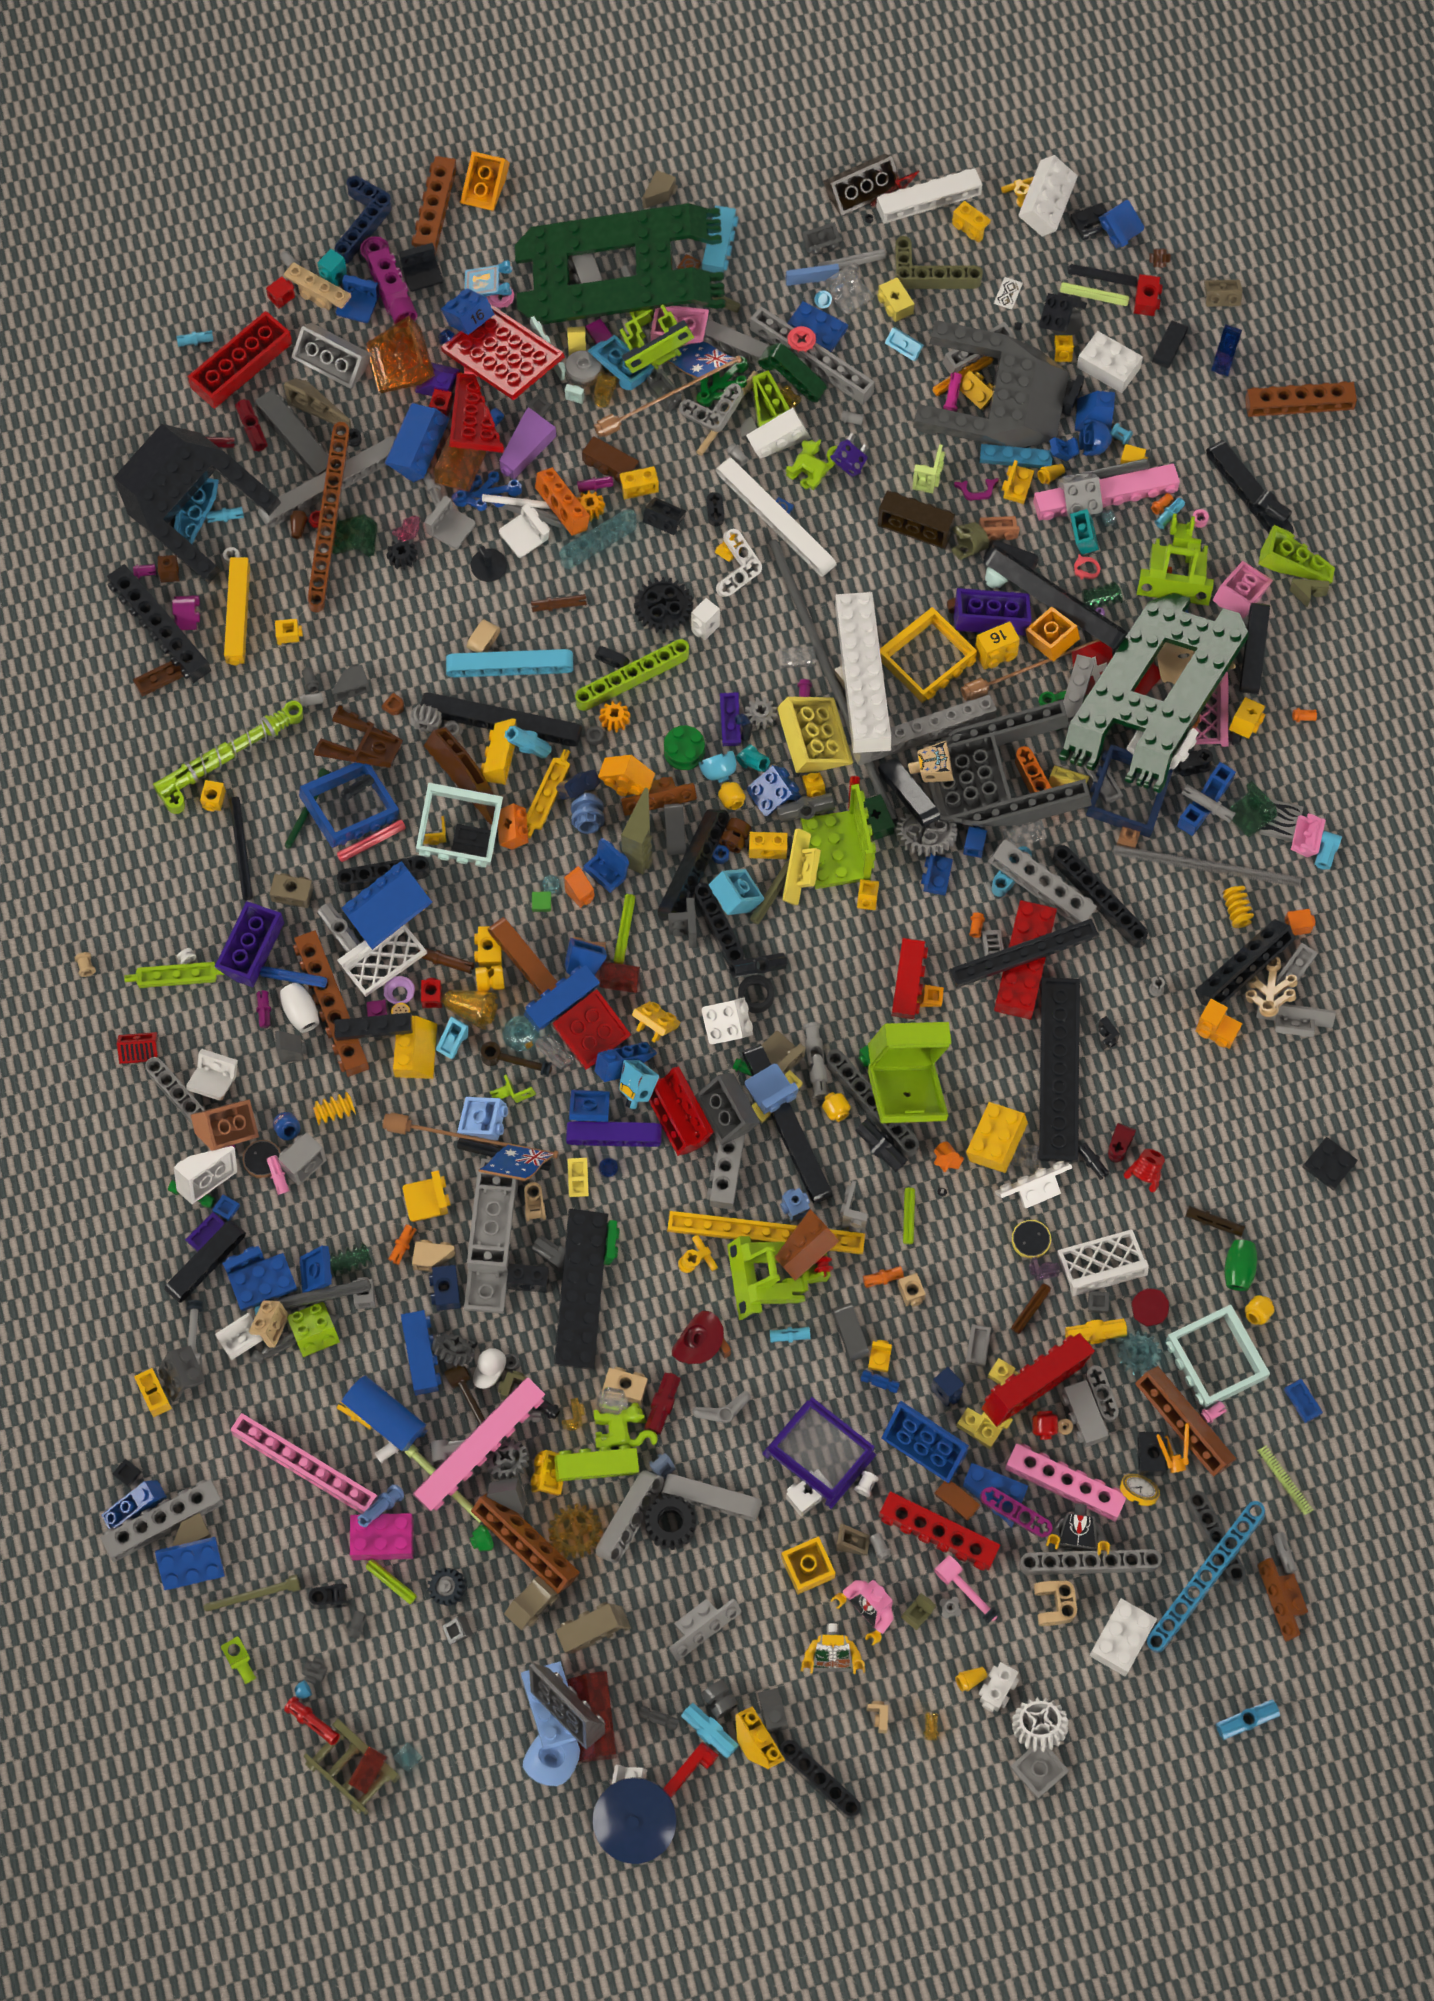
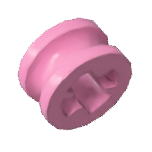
[1193,509,1209,528]

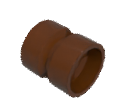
[719,818,752,853]

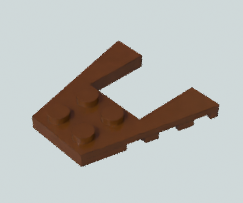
[314,705,403,768]

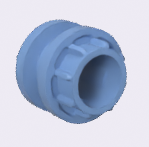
[571,793,605,834]

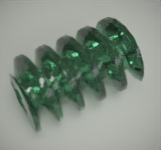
[1082,581,1123,610]
[330,1242,373,1277]

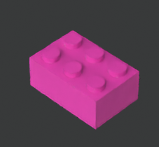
[350,1513,413,1561]

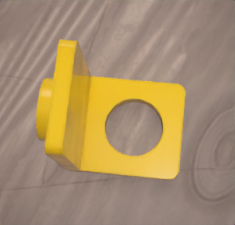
[423,816,447,845]

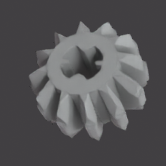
[410,704,442,733]

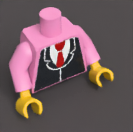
[831,1580,894,1645]

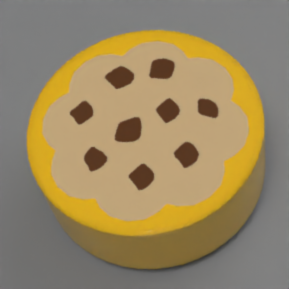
[391,1003,411,1014]

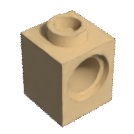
[898,1273,926,1307]

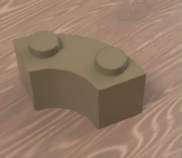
[504,1576,559,1631]

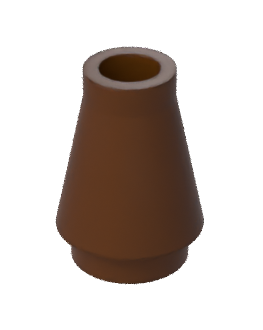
[290,511,308,539]

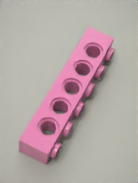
[1005,1443,1126,1522]

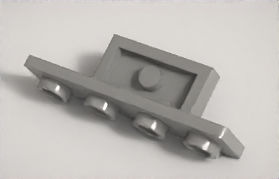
[1256,1004,1336,1037]
[669,1599,742,1661]

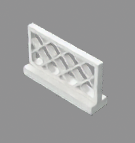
[337,925,427,997]
[1057,1229,1149,1296]

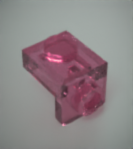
[392,515,420,541]

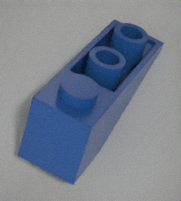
[595,1042,657,1082]
[101,1480,167,1529]

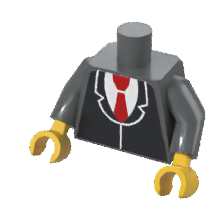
[1046,1503,1110,1555]

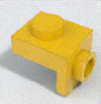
[802,772,826,798]

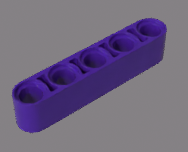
[566,1121,662,1147]

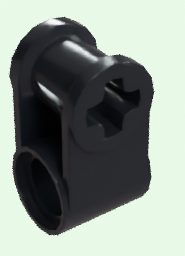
[1177,749,1213,777]
[309,1583,349,1609]

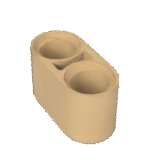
[466,619,500,653]

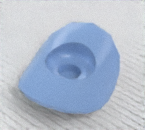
[523,1735,580,1786]

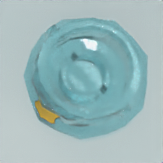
[503,1016,539,1051]

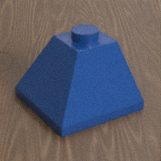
[1075,391,1115,432]

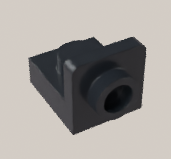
[1098,1016,1120,1050]

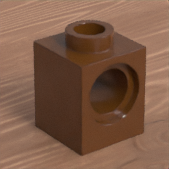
[158,555,179,583]

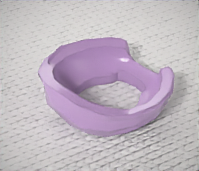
[384,976,415,1004]

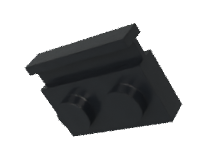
[451,824,491,858]

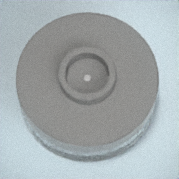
[566,350,601,387]

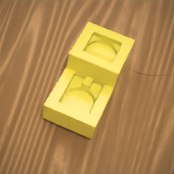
[568,1158,589,1197]

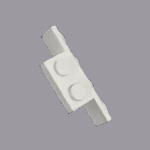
[995,1161,1072,1208]

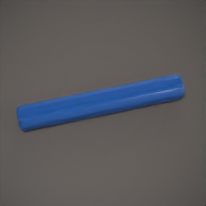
[260,966,328,988]

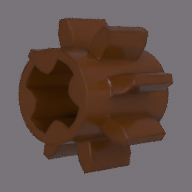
[1149,248,1171,268]

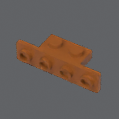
[621,777,697,816]
[1257,1558,1308,1641]

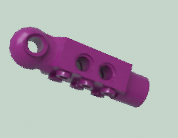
[360,236,418,327]

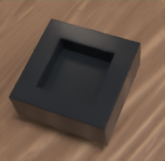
[112,1458,142,1488]

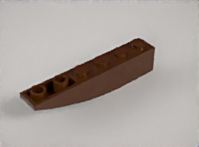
[424,727,495,826]

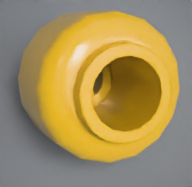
[718,782,746,810]
[822,1092,851,1122]
[1245,1295,1275,1325]

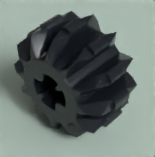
[386,538,418,571]

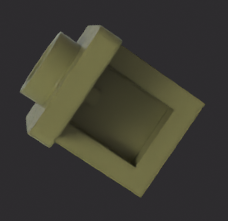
[498,1371,526,1400]
[901,1593,936,1631]

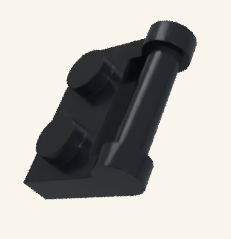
[1070,203,1107,241]

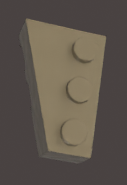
[555,1602,631,1654]

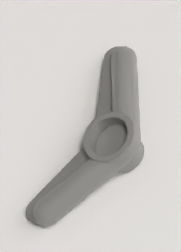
[692,1391,751,1423]

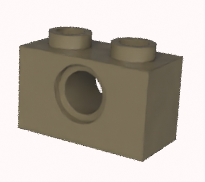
[269,873,314,908]

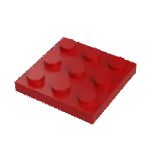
[551,989,631,1070]

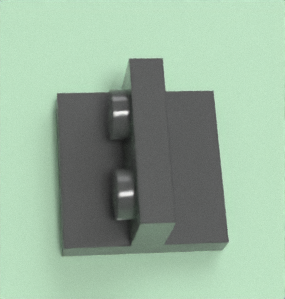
[668,898,697,948]

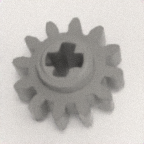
[745,697,777,730]

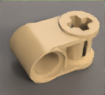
[524,1182,546,1222]

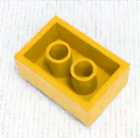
[966,1102,1028,1173]

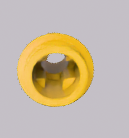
[1037,463,1065,484]
[955,1667,988,1692]

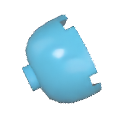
[698,751,737,783]

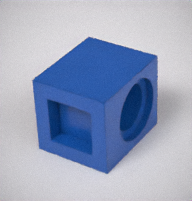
[963,826,987,858]

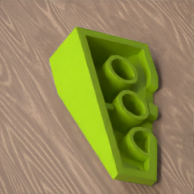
[1258,525,1335,584]

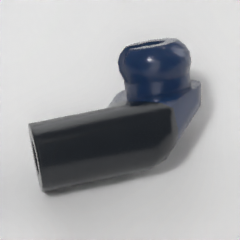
[735,713,752,741]

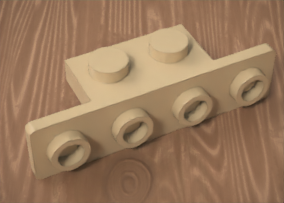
[284,263,351,310]

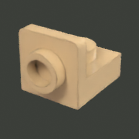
[867,1701,888,1734]

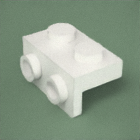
[215,1313,263,1360]

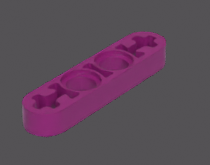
[980,1487,1053,1538]

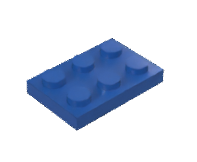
[787,301,848,352]
[227,1253,298,1312]
[155,1536,225,1591]

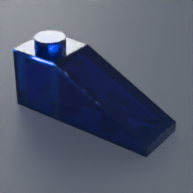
[1211,324,1242,376]

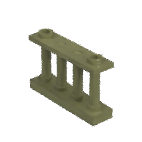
[303,1719,400,1815]

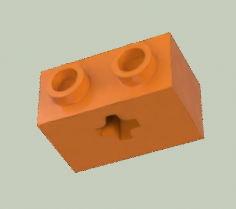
[498,803,529,850]

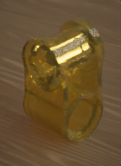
[594,372,618,408]

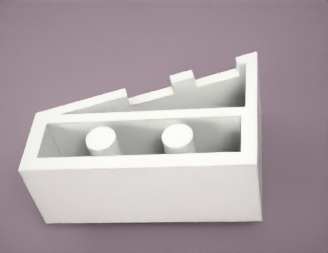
[746,408,811,459]

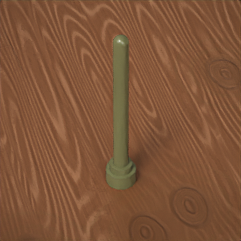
[203,1574,301,1611]

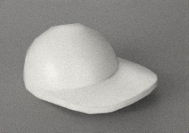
[473,1348,506,1389]

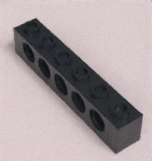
[1195,919,1296,1006]

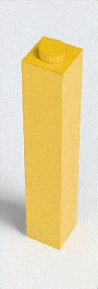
[224,557,250,665]

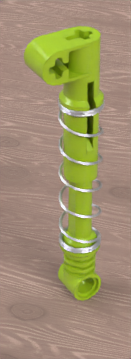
[152,701,303,814]

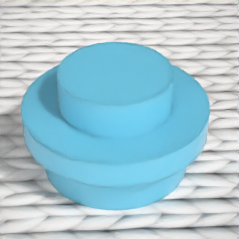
[814,290,832,308]

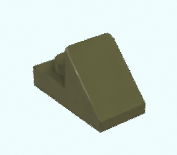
[1290,579,1329,607]

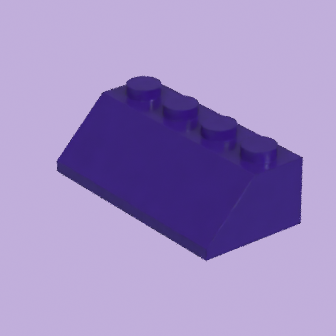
[954,588,1032,636]
[215,901,285,988]

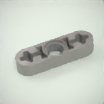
[1086,1365,1119,1423]

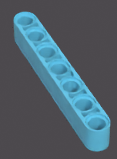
[446,649,574,677]

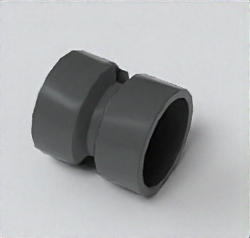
[701,1679,739,1719]

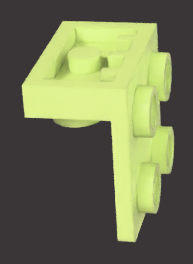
[912,444,945,493]

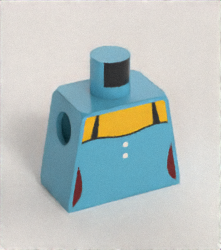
[619,1060,659,1109]

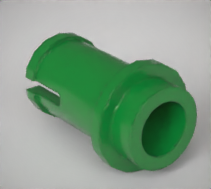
[732,1058,752,1077]

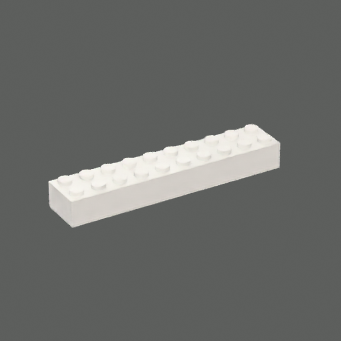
[835,592,891,753]

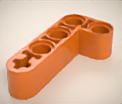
[1015,746,1051,794]

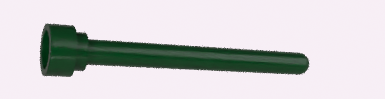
[284,768,332,849]

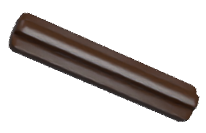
[1011,1283,1051,1334]

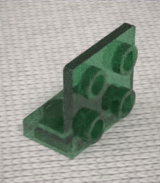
[332,514,378,557]
[1229,781,1278,838]

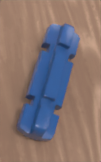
[861,1370,900,1393]

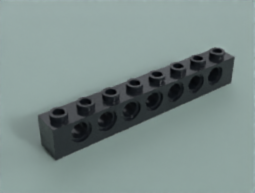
[107,564,211,683]

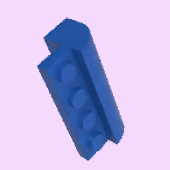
[341,1375,428,1451]

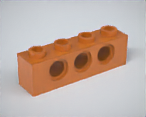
[535,467,590,536]

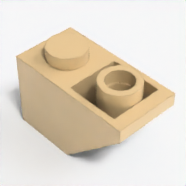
[412,1240,456,1272]

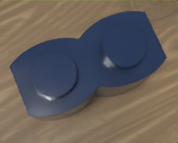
[556,770,601,800]

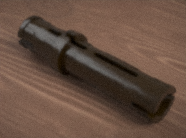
[1185,1205,1245,1238]

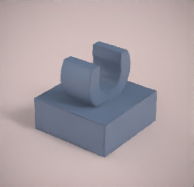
[649,1453,676,1479]

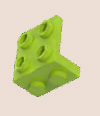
[287,1302,340,1357]

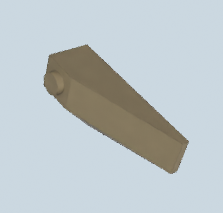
[284,378,352,429]

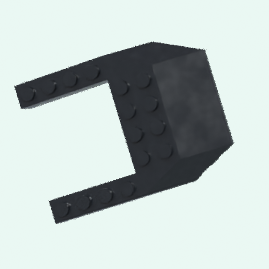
[113,424,281,584]

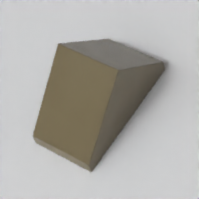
[836,1524,870,1555]

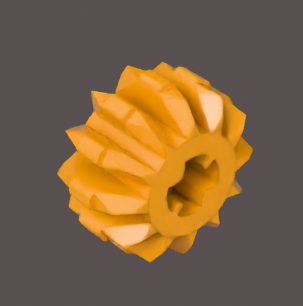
[576,490,605,522]
[599,700,631,733]

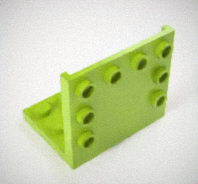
[801,784,876,889]

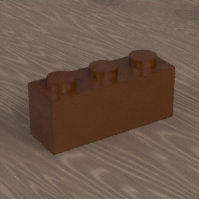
[582,436,639,484]

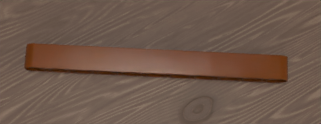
[308,422,349,612]

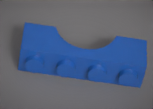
[1177,762,1236,836]

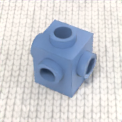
[780,1188,810,1222]

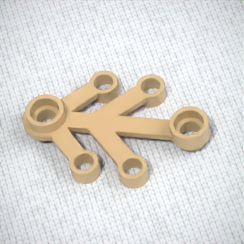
[1245,957,1298,1017]

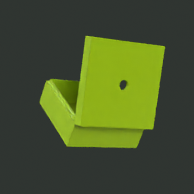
[867,1022,951,1123]

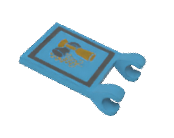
[464,261,512,296]

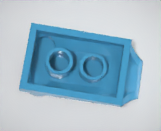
[588,335,654,390]

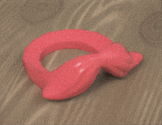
[1074,554,1101,580]

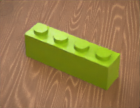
[554,1445,639,1482]

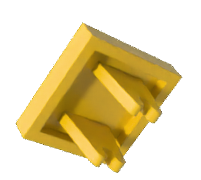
[632,1001,681,1043]

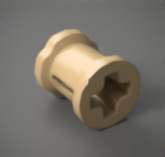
[75,952,96,977]

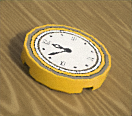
[1120,1474,1160,1506]

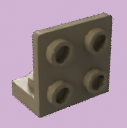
[762,1031,806,1075]

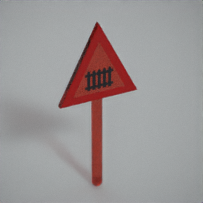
[870,170,920,206]

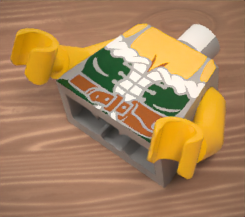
[801,1623,865,1674]

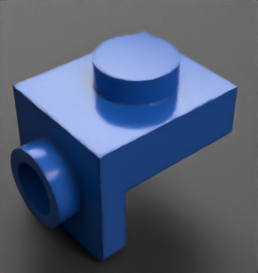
[1049,437,1080,461]

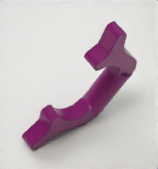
[954,478,999,501]

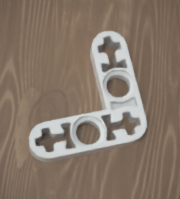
[716,529,762,597]

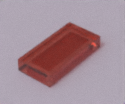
[348,1746,388,1794]

